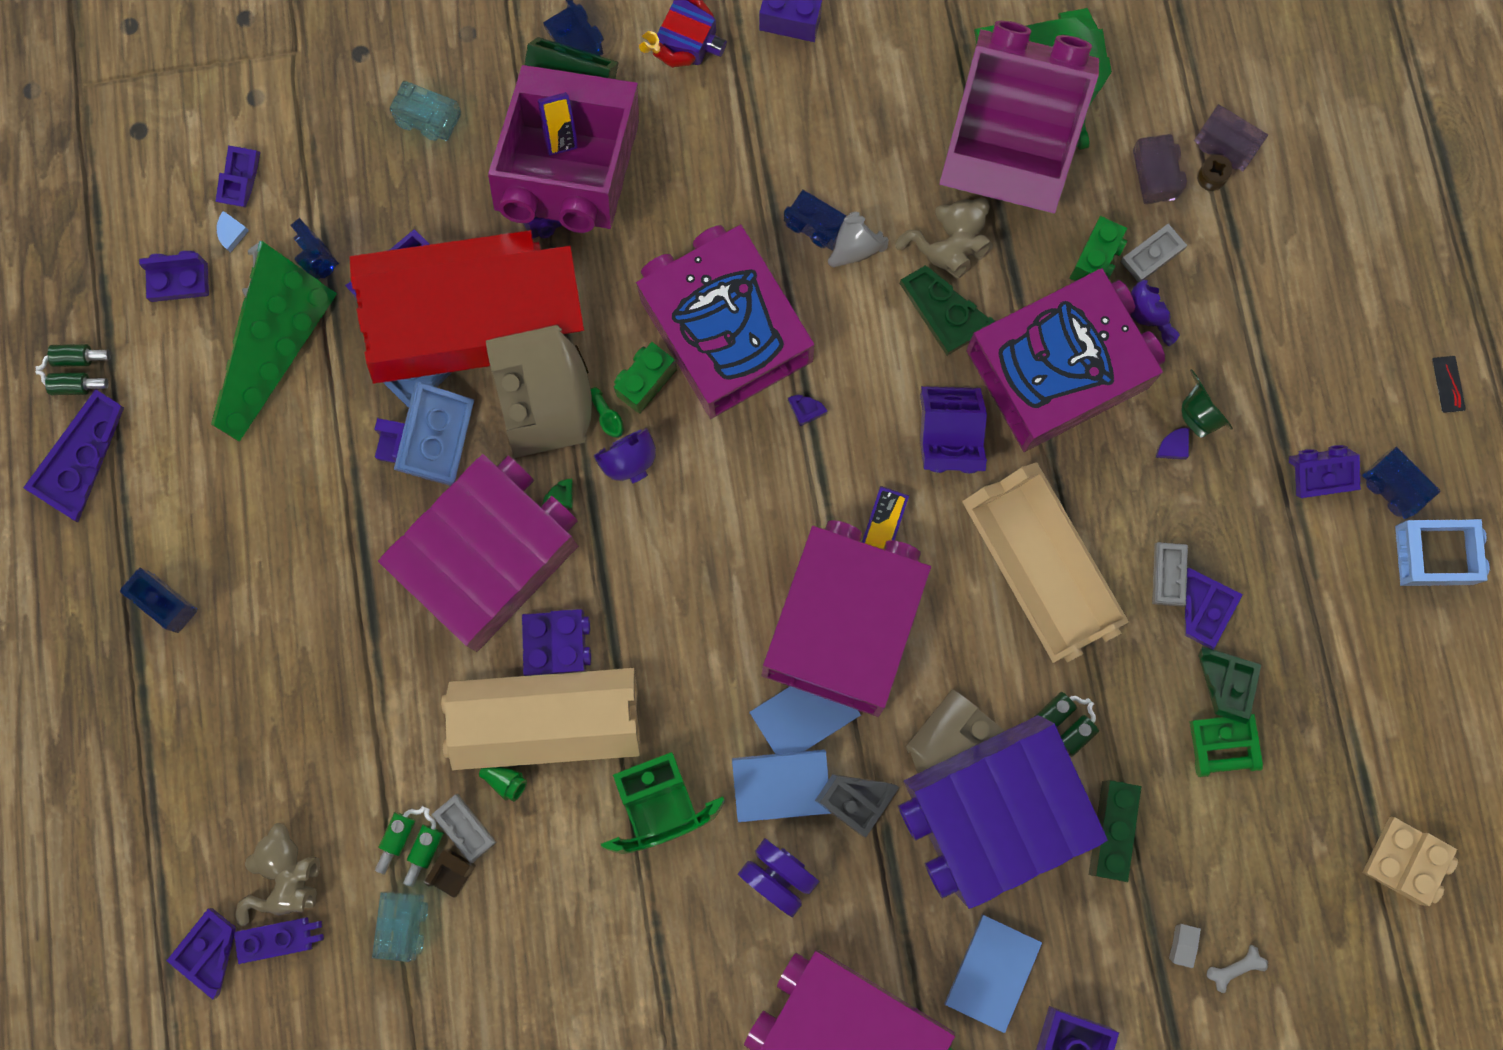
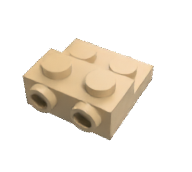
[1362,817,1458,906]

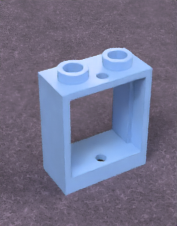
[1395,519,1490,586]

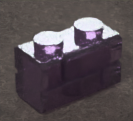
[1194,104,1268,171]
[1133,134,1187,204]

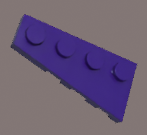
[23,389,124,522]

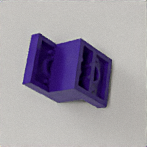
[920,386,987,473]

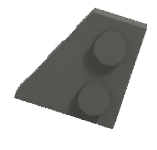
[815,774,899,838]

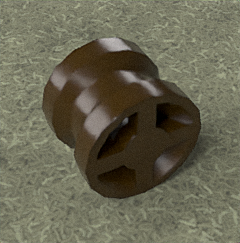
[1197,154,1233,191]

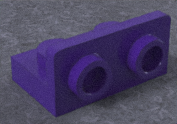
[139,251,209,302]
[1289,445,1361,498]

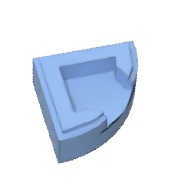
[217,211,249,253]

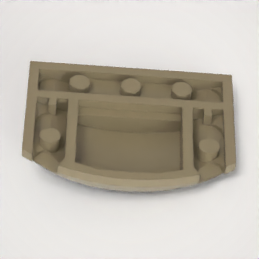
[486,325,592,458]
[906,689,1005,773]

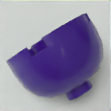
[594,428,656,484]

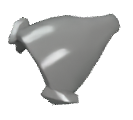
[828,212,888,268]

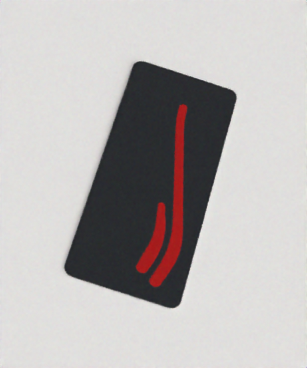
[1432,356,1466,413]

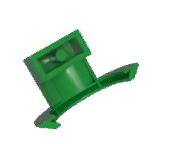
[601,752,725,854]

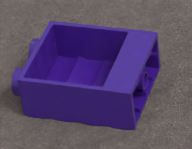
[898,715,1108,909]

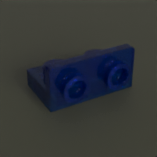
[543,0,604,56]
[784,189,846,251]
[290,218,339,280]

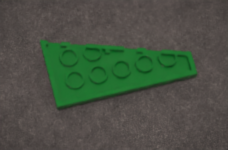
[211,241,337,442]

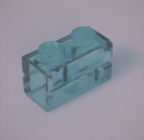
[390,80,461,141]
[372,891,428,962]

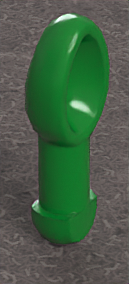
[590,387,624,438]

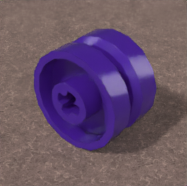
[738,838,820,918]

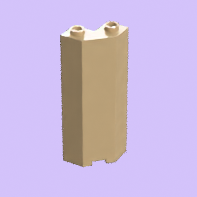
[962,462,1129,663]
[441,668,640,770]

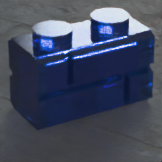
[1362,446,1440,519]
[120,568,198,633]

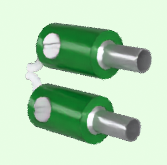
[375,806,444,887]

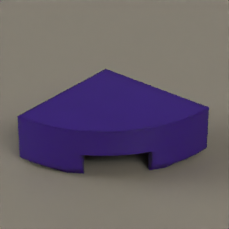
[787,395,828,426]
[1156,428,1189,460]

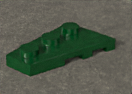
[899,265,996,356]

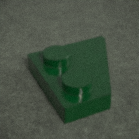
[1198,646,1261,724]

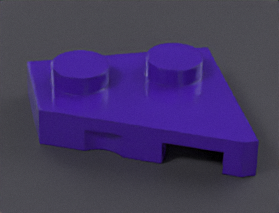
[1185,567,1243,650]
[166,908,236,1000]

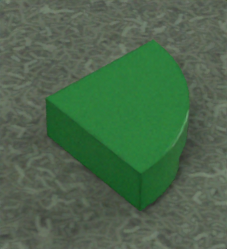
[542,478,573,510]

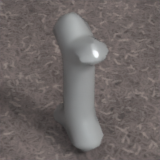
[1206,945,1269,993]

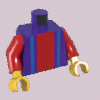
[639,0,727,68]

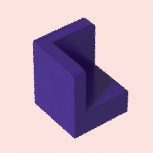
[374,418,405,463]

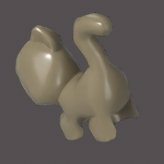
[895,197,993,279]
[236,823,320,926]

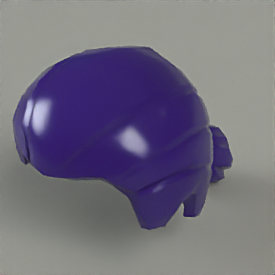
[1130,280,1180,346]

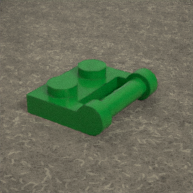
[1189,714,1263,777]

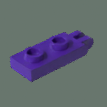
[234,917,324,964]

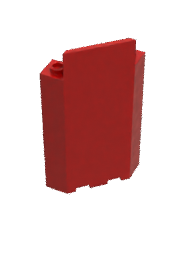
[349,230,584,384]

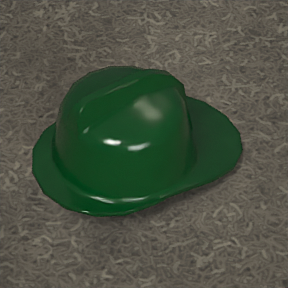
[1181,369,1233,438]

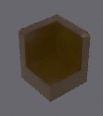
[423,849,476,897]

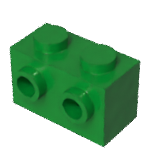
[1069,216,1128,281]
[614,342,677,414]

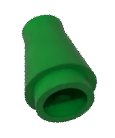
[479,767,527,802]

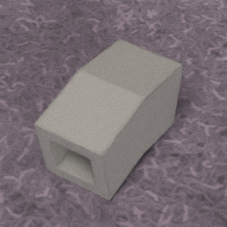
[1169,924,1201,968]

